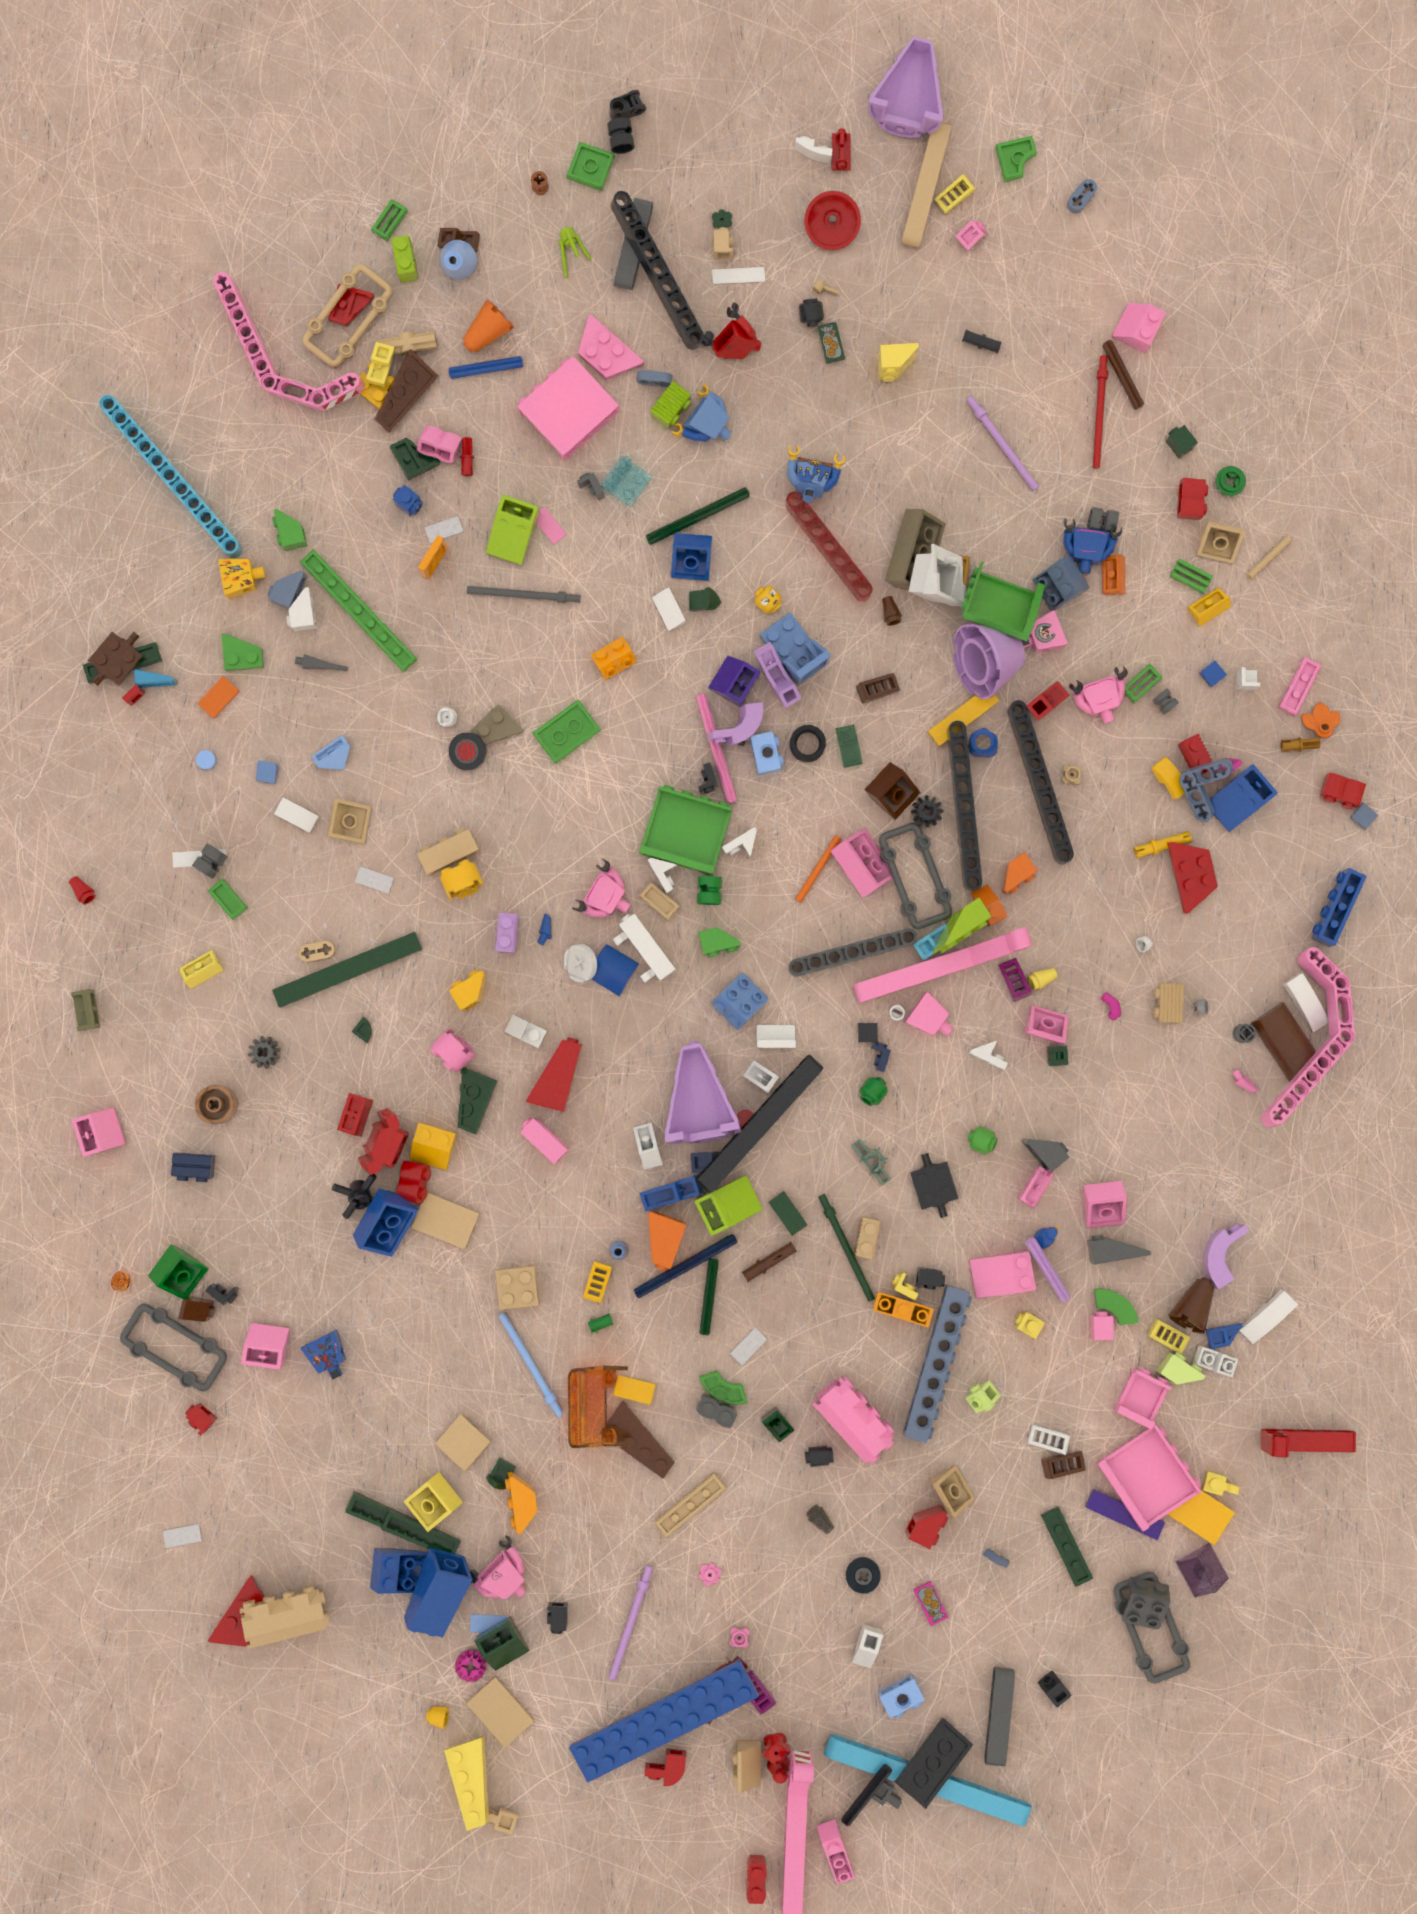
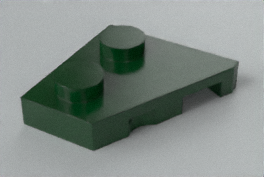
[390,438,440,481]

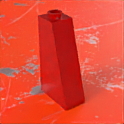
[526,1037,582,1112]

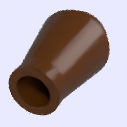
[882,596,902,626]

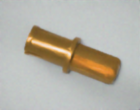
[1281,737,1320,752]

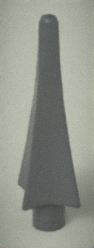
[295,654,348,671]

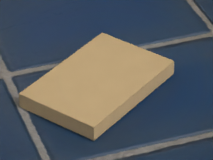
[411,1192,480,1250]
[466,1676,534,1748]

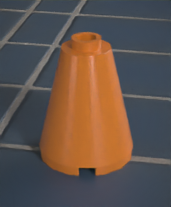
[462,299,514,353]

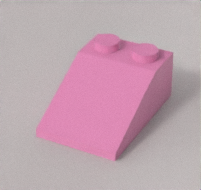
[969,1250,1036,1298]

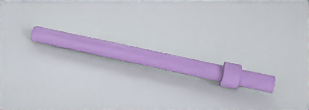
[966,396,1039,491]
[608,1565,653,1680]

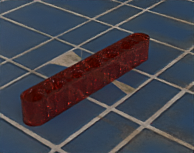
[785,491,873,602]

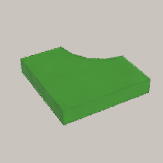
[995,136,1037,182]

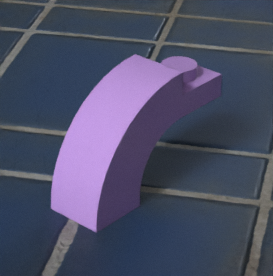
[753,642,802,708]
[707,702,763,747]

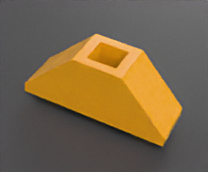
[872,1292,934,1328]
[505,1472,538,1535]

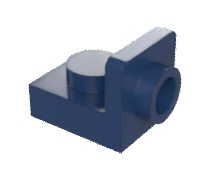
[870,1042,891,1072]
[691,1151,719,1172]

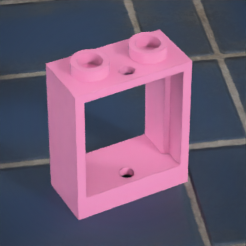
[520,1118,569,1164]

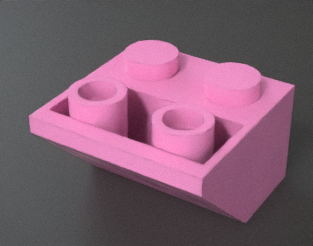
[71,1108,126,1157]
[241,1323,290,1369]

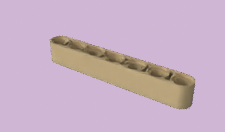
[901,122,952,248]

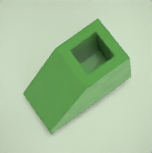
[272,509,308,551]
[698,927,741,958]

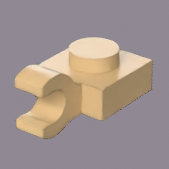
[489,1808,519,1835]

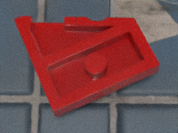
[328,284,374,327]

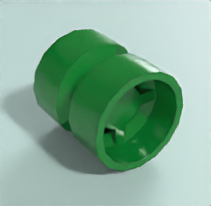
[697,876,722,905]

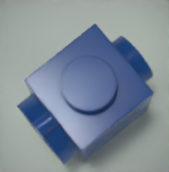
[392,485,423,517]

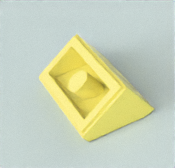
[179,950,223,988]

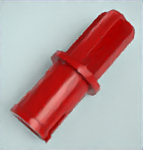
[460,437,475,476]

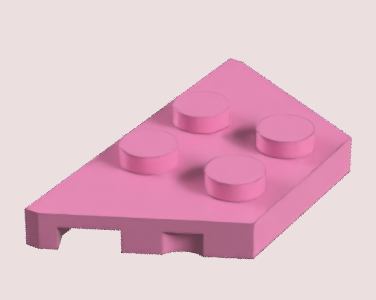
[578,314,644,380]

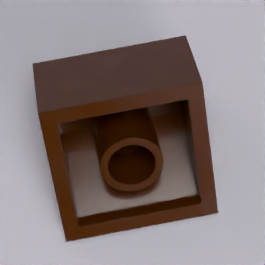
[864,762,921,820]

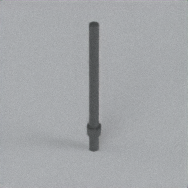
[467,586,581,603]

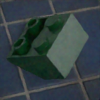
[474,1616,530,1671]

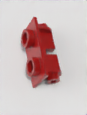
[832,128,851,171]

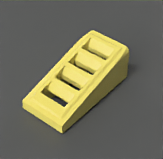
[934,174,975,214]
[1147,1318,1190,1354]

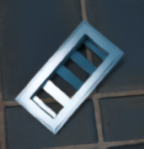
[134,669,178,688]

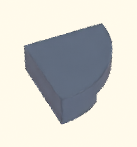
[983,1549,1010,1568]

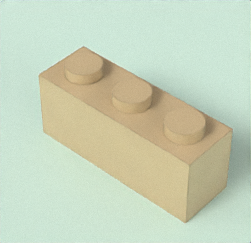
[417,828,481,876]

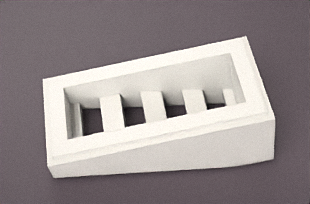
[1028,1424,1072,1455]

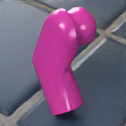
[1101,992,1122,1020]

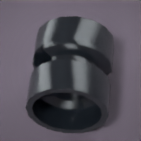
[607,117,635,154]

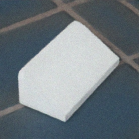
[652,587,686,632]

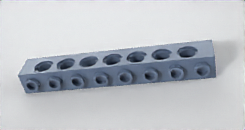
[903,1284,972,1443]

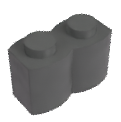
[696,1394,737,1428]

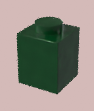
[1165,425,1198,459]

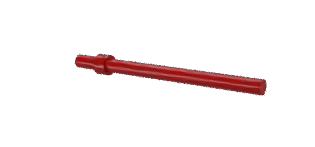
[1093,355,1108,469]

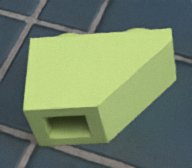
[1157,1352,1206,1385]

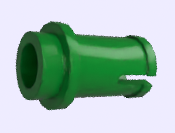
[588,1313,614,1333]

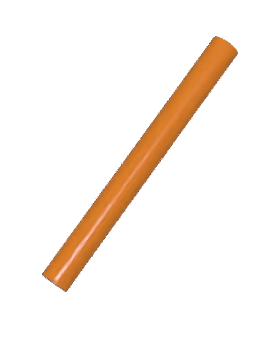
[795,835,841,903]

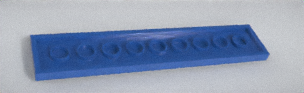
[569,1659,759,1783]

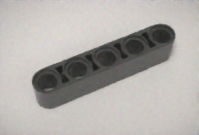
[614,198,653,290]
[984,1667,1015,1767]

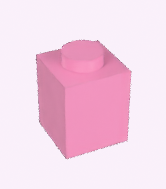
[1090,1311,1114,1340]

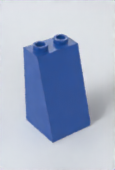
[404,1548,472,1638]

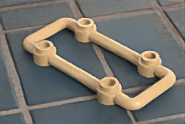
[302,264,393,367]

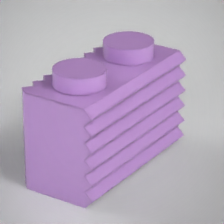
[495,913,519,954]

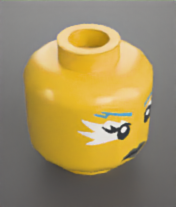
[754,585,782,614]

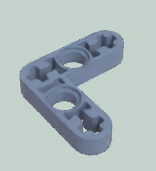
[1180,758,1234,822]

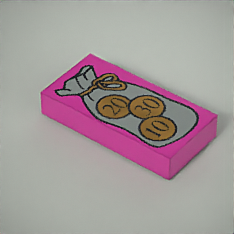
[913,1581,948,1626]

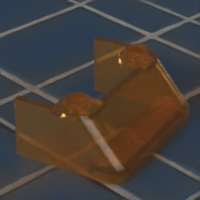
[568,1365,629,1448]

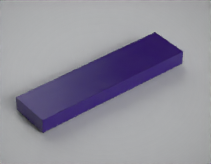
[1085,1489,1165,1540]

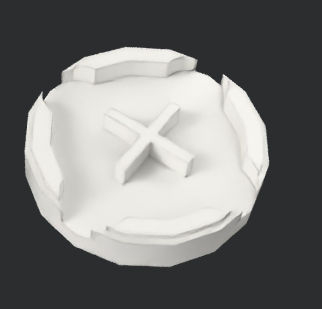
[563,944,597,983]

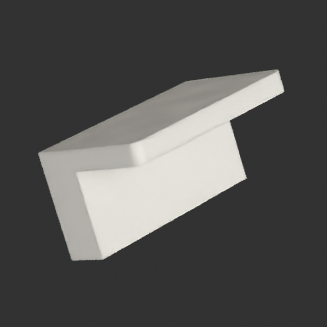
[757,1025,796,1048]

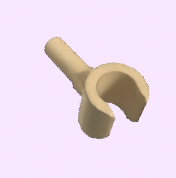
[812,280,839,295]

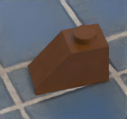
[178,1296,215,1322]

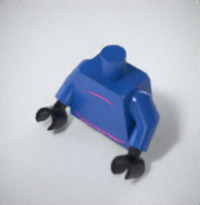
[1063,518,1123,574]

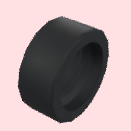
[790,725,826,762]

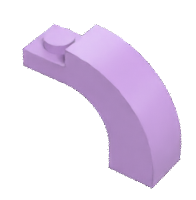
[1203,1223,1249,1290]

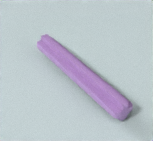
[1025,1237,1070,1302]

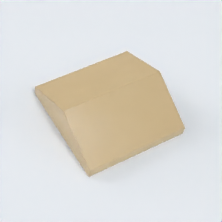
[327,798,371,844]

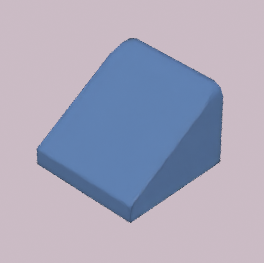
[256,760,279,784]

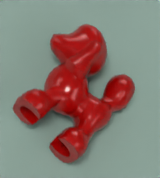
[762,1733,791,1784]

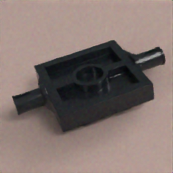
[910,1153,959,1218]

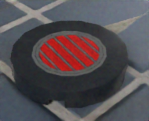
[449,732,487,770]

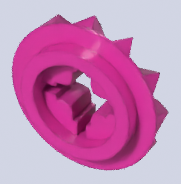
[455,1650,486,1683]

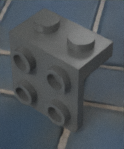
[1122,1577,1170,1629]

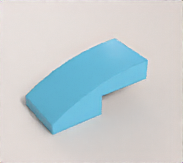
[913,924,946,961]

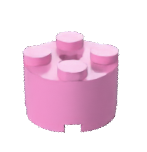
[430,1028,476,1072]

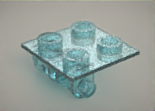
[600,455,652,507]

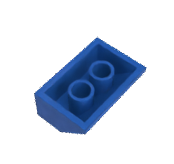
[353,1188,419,1257]

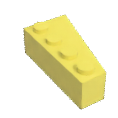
[444,1735,489,1831]

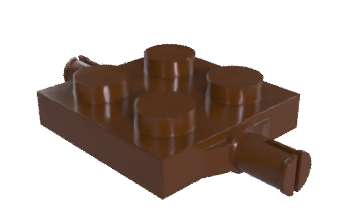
[88,631,143,686]

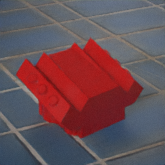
[358,1108,409,1175]

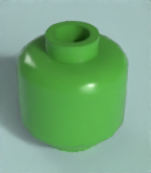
[967,1126,998,1155]

